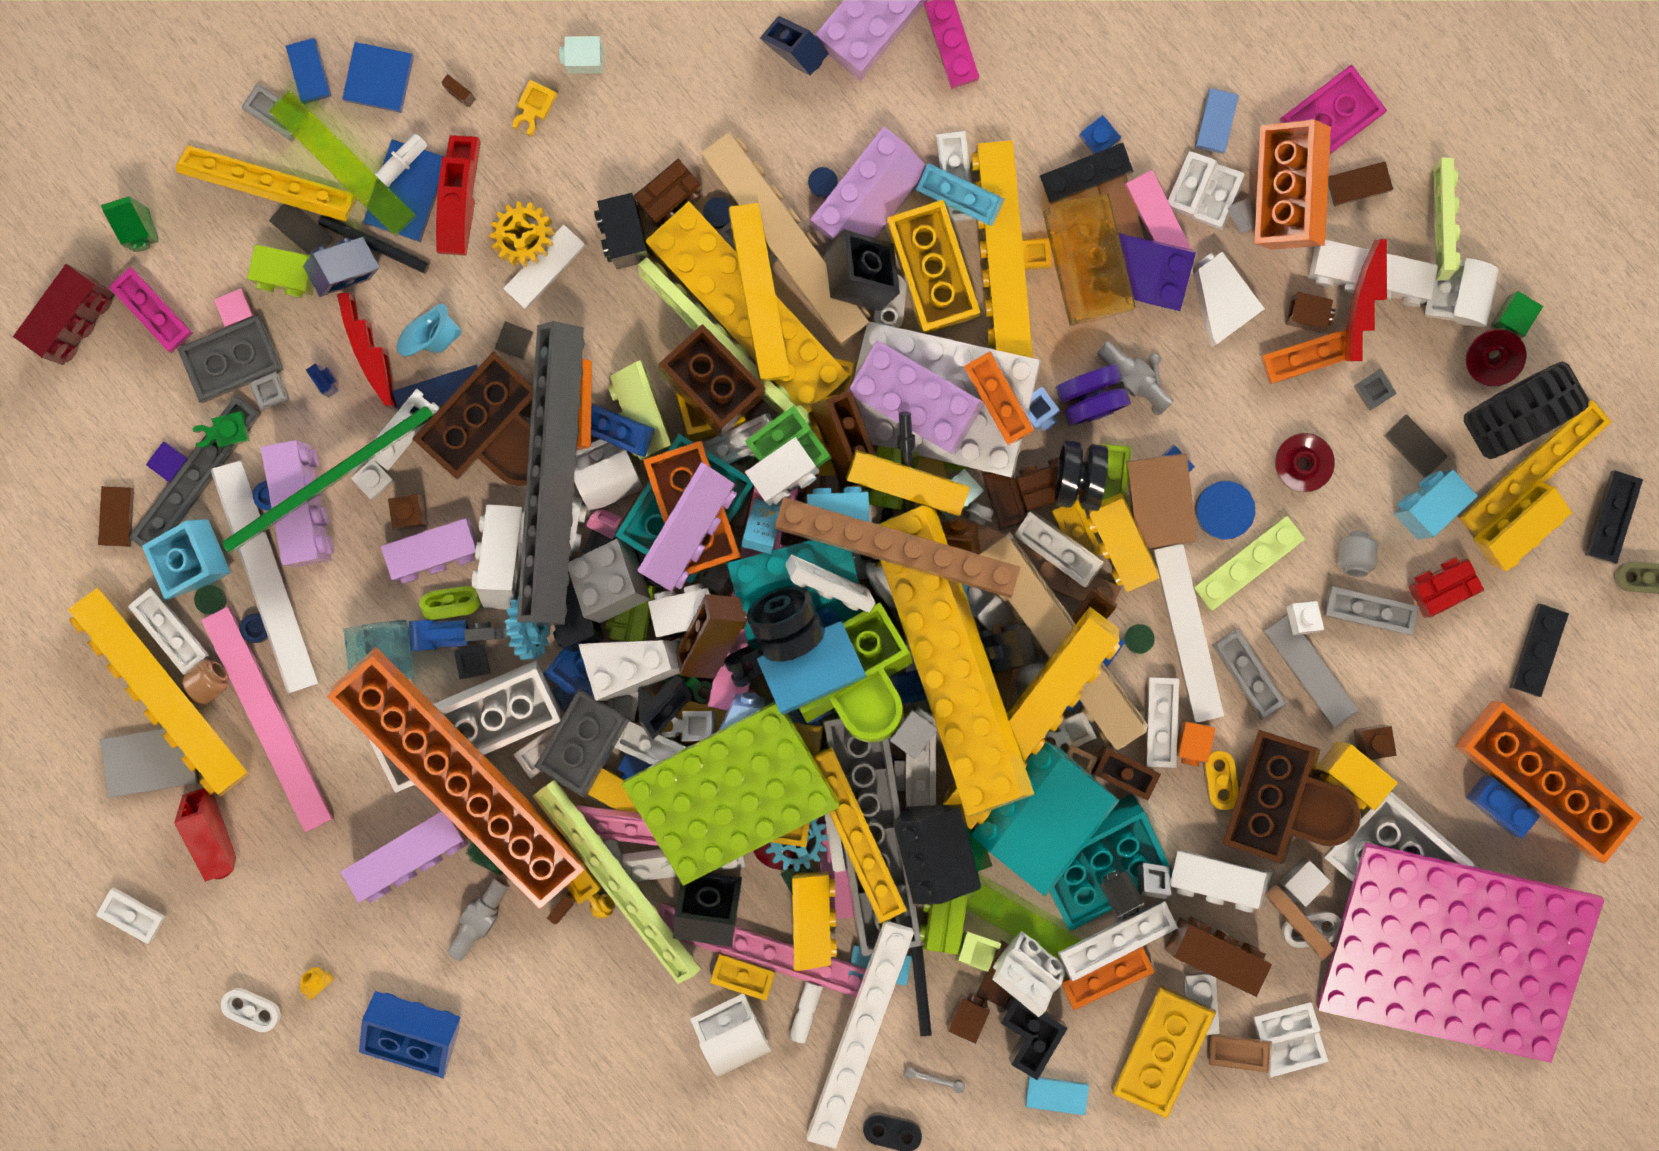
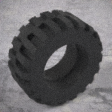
[1464,361,1589,459]

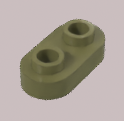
[1615,562,1659,594]

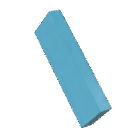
[916,163,1005,226]

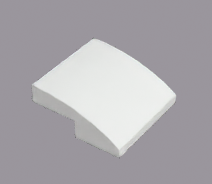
[1168,151,1246,230]
[1253,1002,1329,1078]

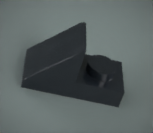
[638,675,692,740]

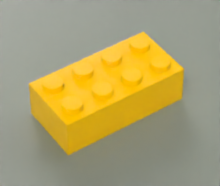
[886,199,981,334]

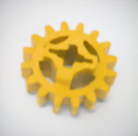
[489,201,555,267]

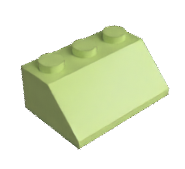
[607,360,673,462]

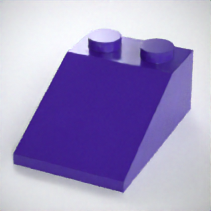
[1091,230,1196,311]

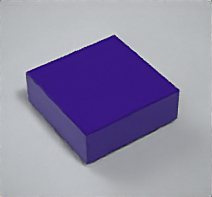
[146,441,188,483]

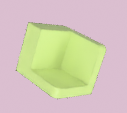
[955,932,1001,972]

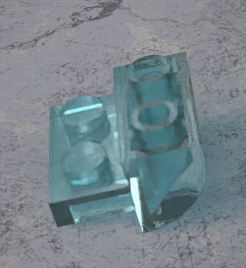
[343,620,414,679]

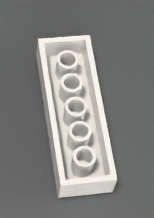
[369,660,561,793]

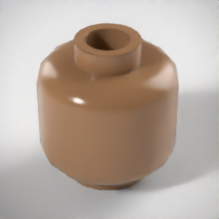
[182,660,228,704]

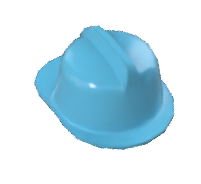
[396,303,461,356]

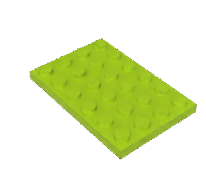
[622,702,840,886]

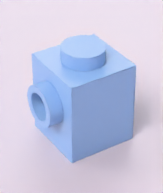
[1028,387,1060,432]

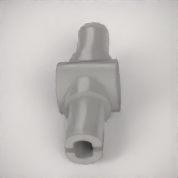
[1097,341,1174,413]
[447,876,510,961]

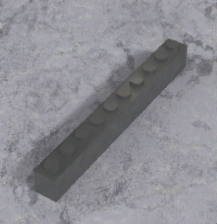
[517,321,585,626]

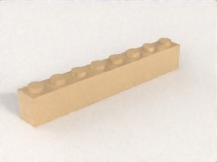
[701,132,870,347]
[979,532,1148,751]

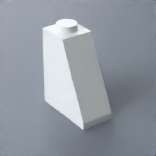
[1193,252,1265,348]

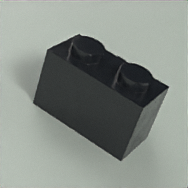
[978,624,1037,673]

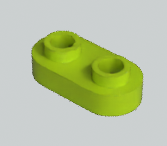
[419,586,481,620]

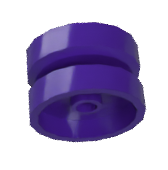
[1055,364,1131,426]

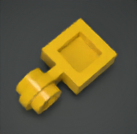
[566,865,615,919]

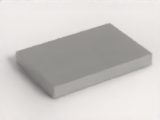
[100,729,199,798]

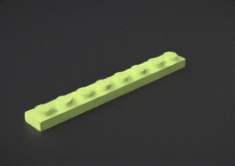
[638,257,811,427]
[532,780,701,984]

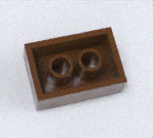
[658,324,766,437]
[1165,916,1272,997]

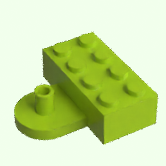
[798,602,913,743]

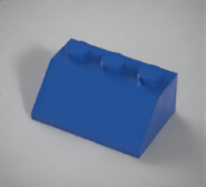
[359,991,461,1079]

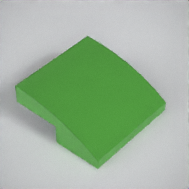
[745,405,832,468]

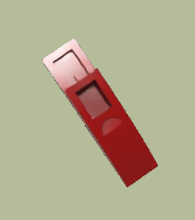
[436,135,481,256]

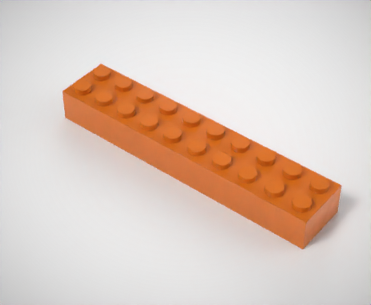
[327,647,585,909]

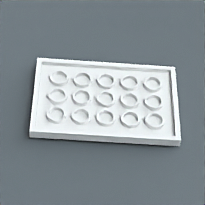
[853,321,1041,478]

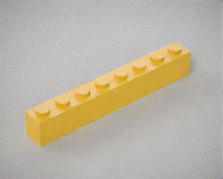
[971,140,1033,358]
[68,587,249,797]

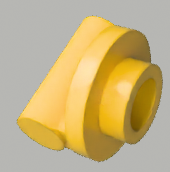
[299,967,334,1000]

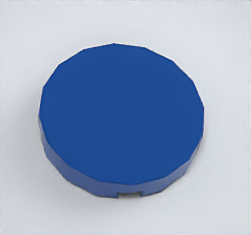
[1195,481,1256,540]

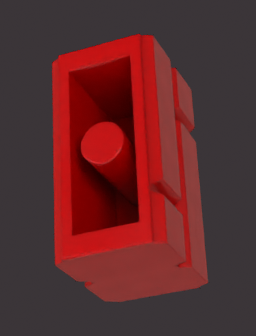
[1409,557,1484,618]

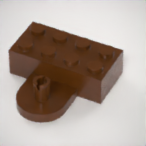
[412,351,533,486]
[1223,730,1361,864]

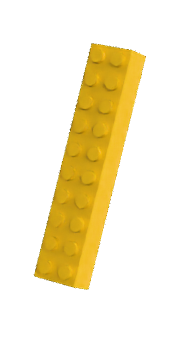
[878,506,1035,816]

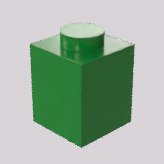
[1491,291,1543,339]

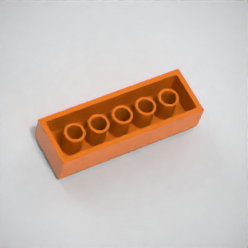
[1454,701,1643,864]

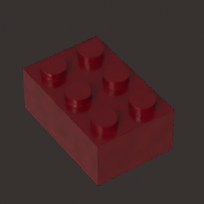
[13,264,115,365]

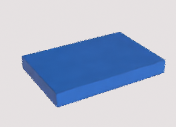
[363,139,444,243]

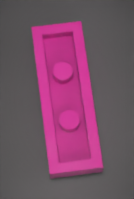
[924,0,979,89]
[109,267,193,353]

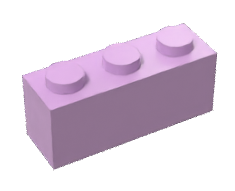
[380,518,477,584]

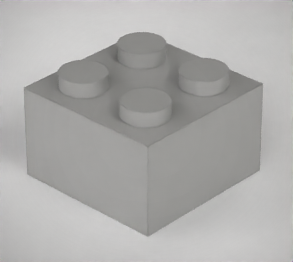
[568,539,651,623]

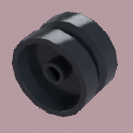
[1054,440,1108,512]
[747,586,825,662]

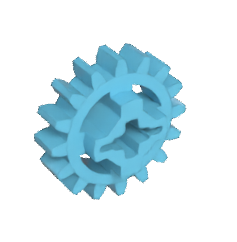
[505,596,550,660]
[766,818,828,872]

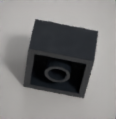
[594,193,651,269]
[825,229,900,311]
[673,873,742,947]

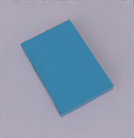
[757,621,867,715]

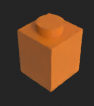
[1177,720,1215,767]

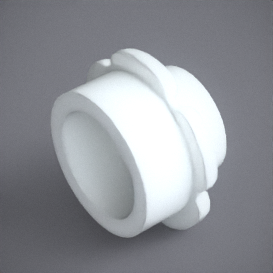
[966,501,994,525]

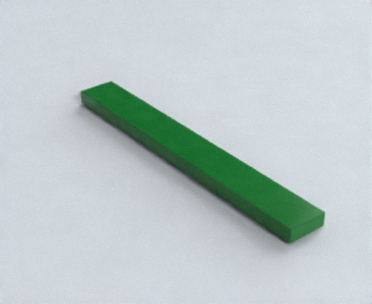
[222,406,433,555]

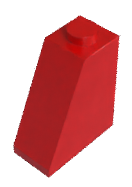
[174,788,236,882]

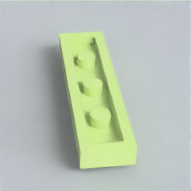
[1433,157,1460,281]
[1194,516,1305,611]

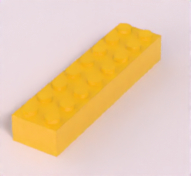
[645,201,850,416]
[943,607,1120,829]

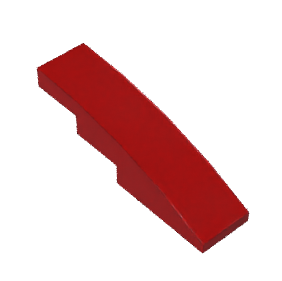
[1345,239,1387,362]
[337,292,397,409]

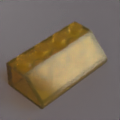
[1043,193,1136,326]

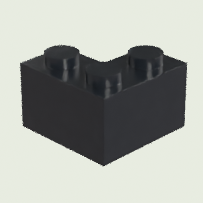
[998,995,1068,1080]

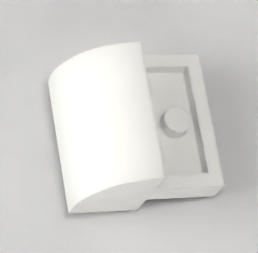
[1425,258,1499,328]
[574,439,643,513]
[993,931,1066,1017]
[690,994,772,1077]

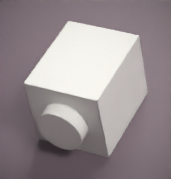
[1278,857,1331,907]

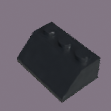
[893,804,981,904]

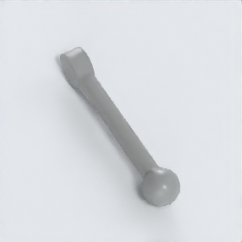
[1149,353,1162,415]
[904,1068,965,1093]

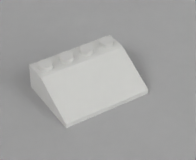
[1324,792,1475,882]

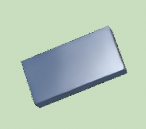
[1195,88,1239,154]

